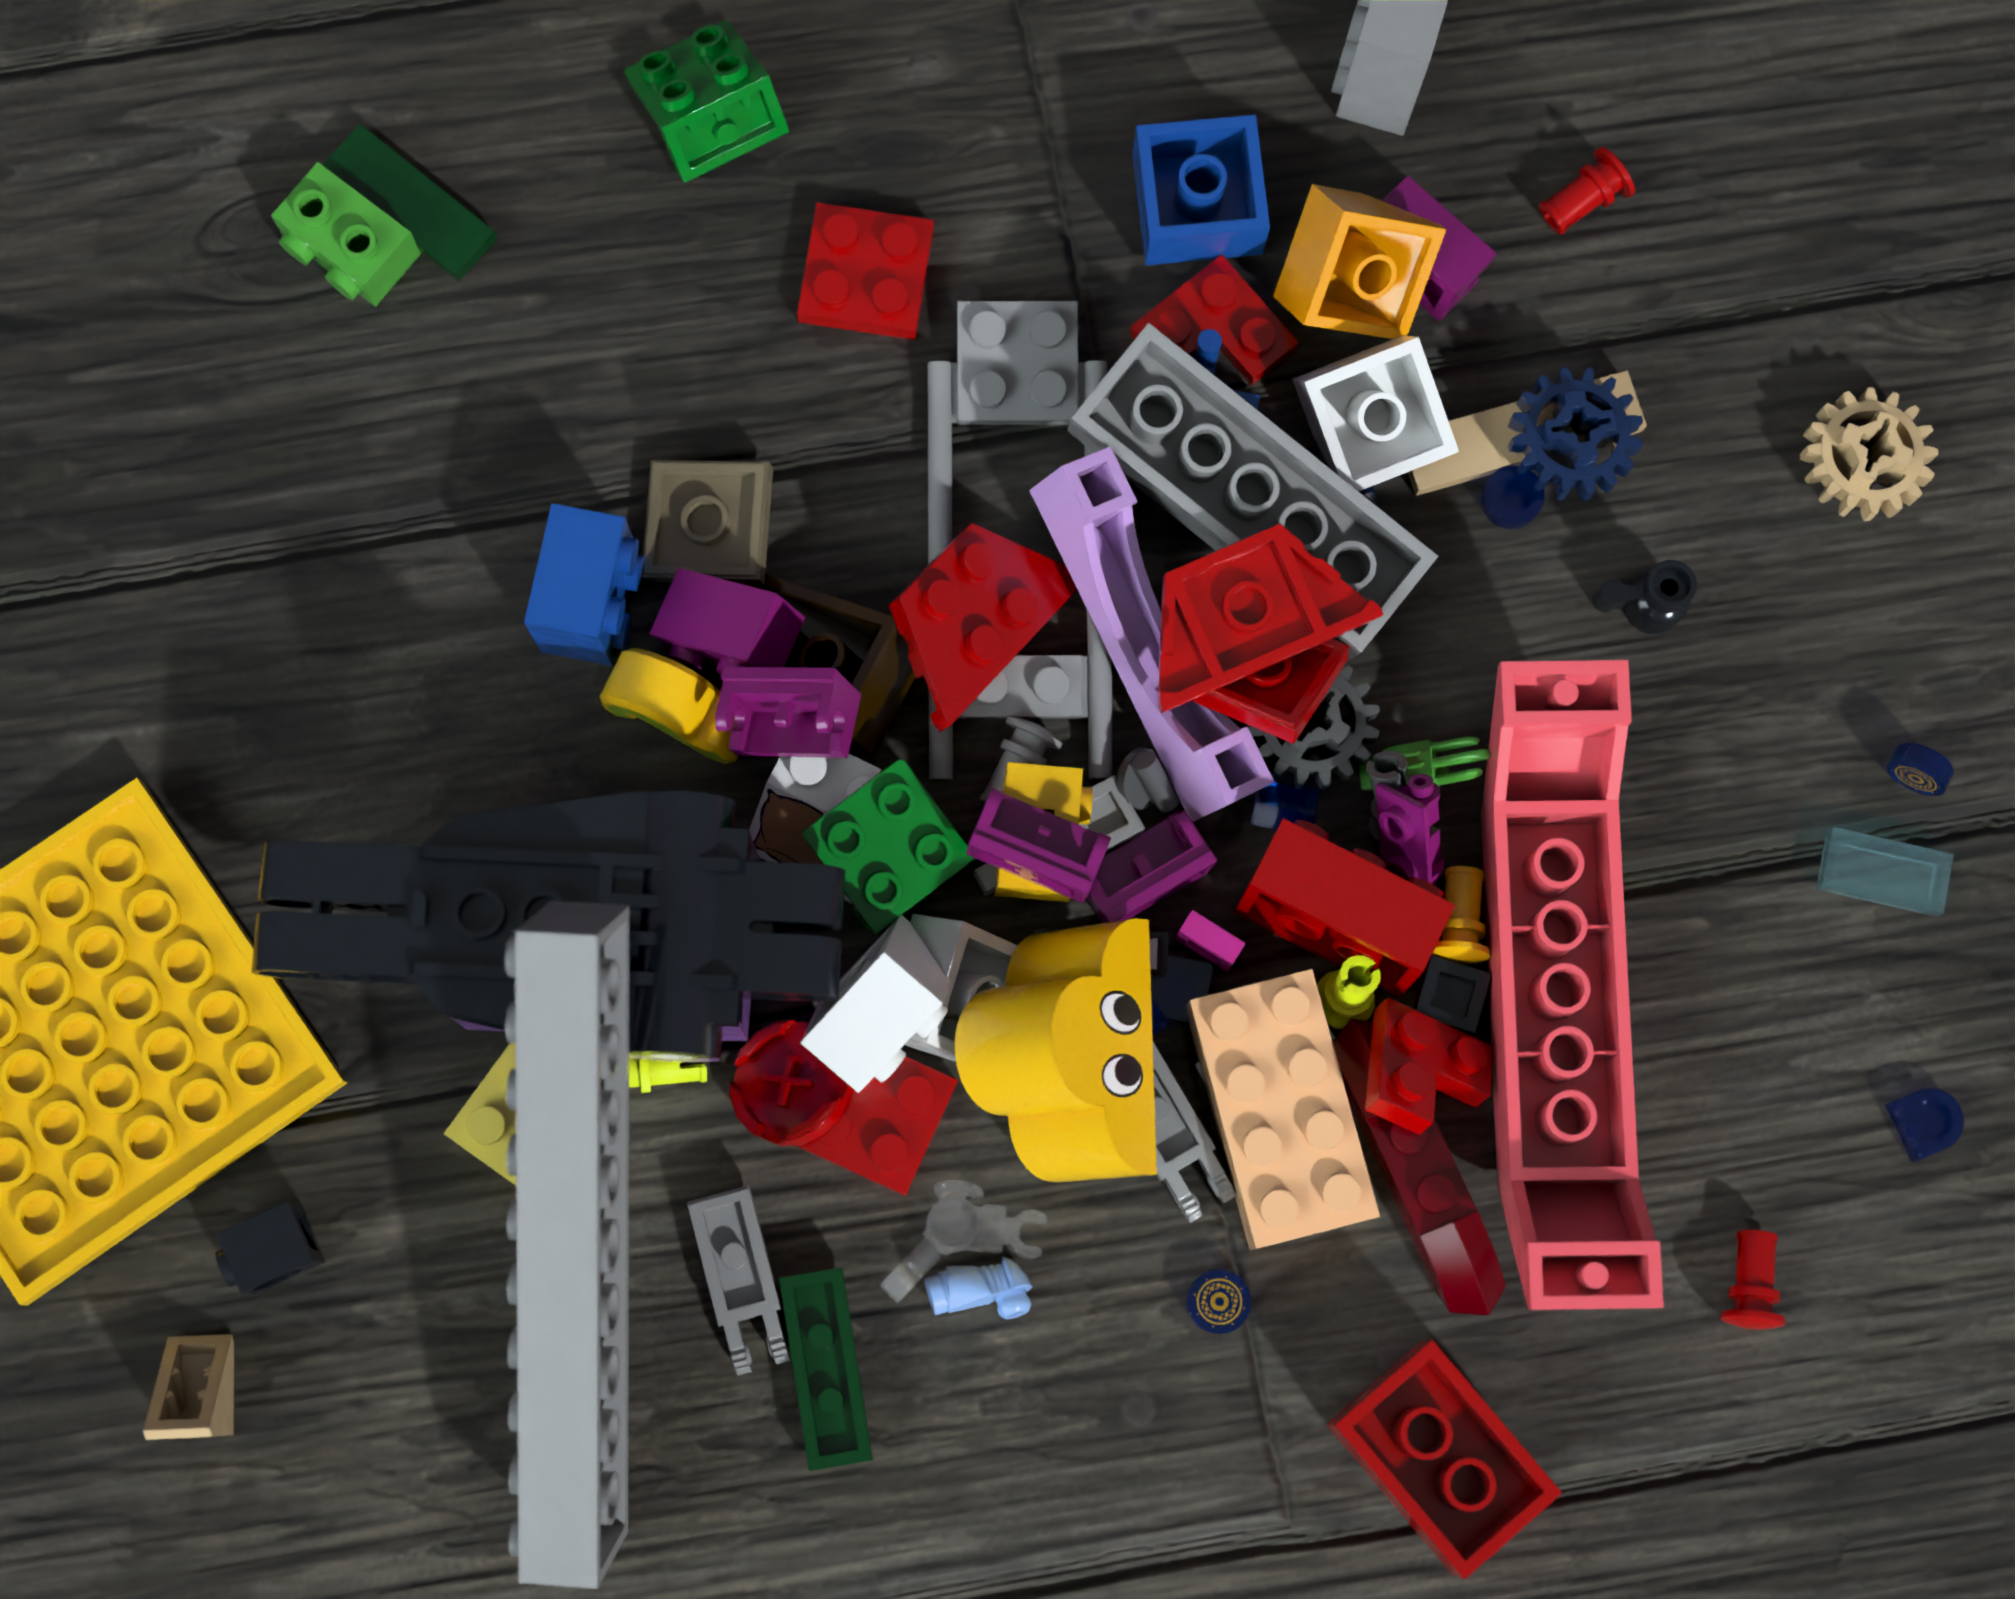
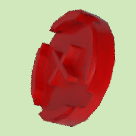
[729,1020,852,1146]

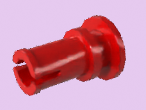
[1539,146,1635,235]
[1720,1230,1786,1330]

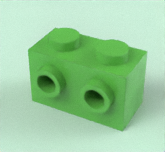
[271,162,421,307]

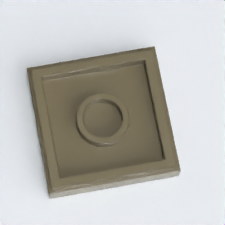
[642,460,773,585]

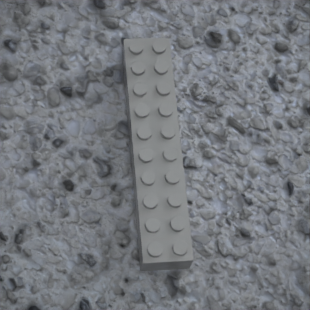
[505,901,629,1589]

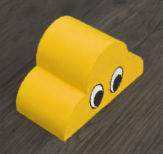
[955,918,1157,1182]

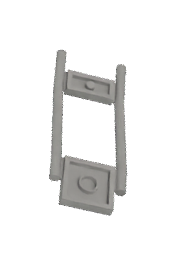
[928,301,1113,780]

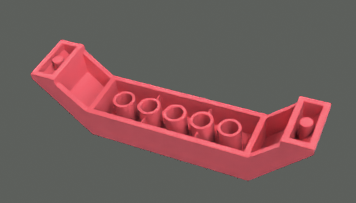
[1481,660,1664,1310]

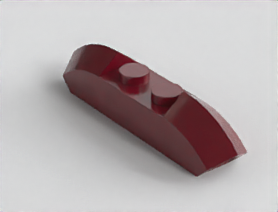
[1333,1018,1506,1316]

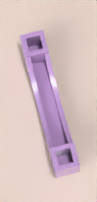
[1029,446,1274,822]

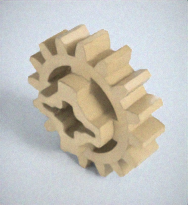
[1800,387,1938,521]

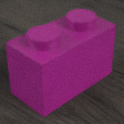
[649,568,805,675]

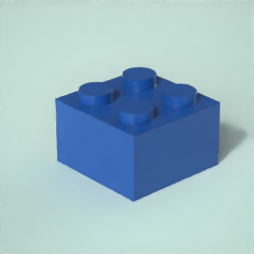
[1132,115,1270,265]
[524,503,645,666]

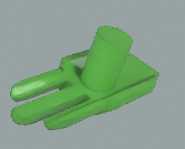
[1359,736,1491,791]

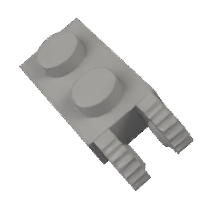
[1153,1042,1236,1223]
[687,1185,790,1375]

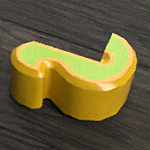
[599,648,739,764]

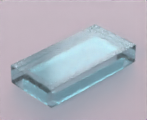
[1816,827,1954,917]

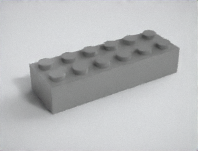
[1067,323,1438,659]

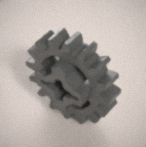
[1248,665,1380,790]

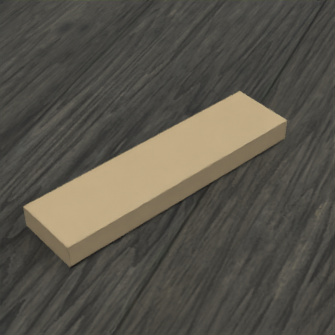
[1408,370,1647,496]

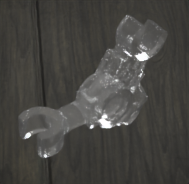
[880,1180,1047,1303]

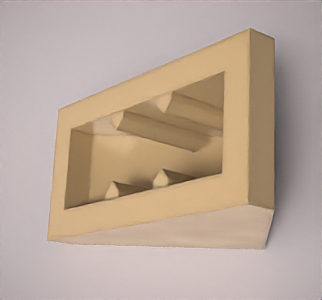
[143,1334,234,1440]

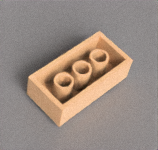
[1185,969,1380,1250]

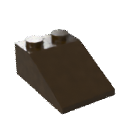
[700,573,915,757]

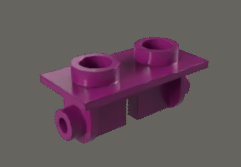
[1376,774,1445,885]

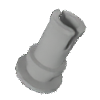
[979,717,1062,802]

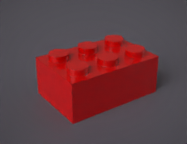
[1234,818,1455,998]
[1326,1340,1562,1580]

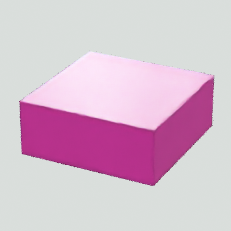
[1175,910,1246,972]

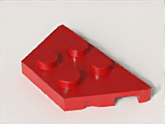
[889,523,1077,732]
[1157,524,1384,714]

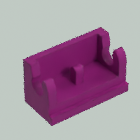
[1382,176,1497,322]
[715,667,861,758]
[966,788,1111,903]
[1087,811,1218,923]

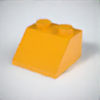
[1273,184,1447,339]

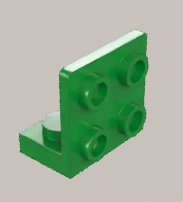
[624,20,790,183]
[802,759,976,934]

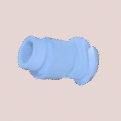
[924,1257,1032,1319]

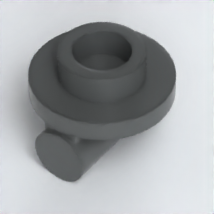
[1117,747,1180,812]

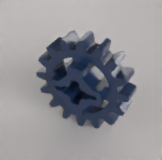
[1508,367,1643,501]

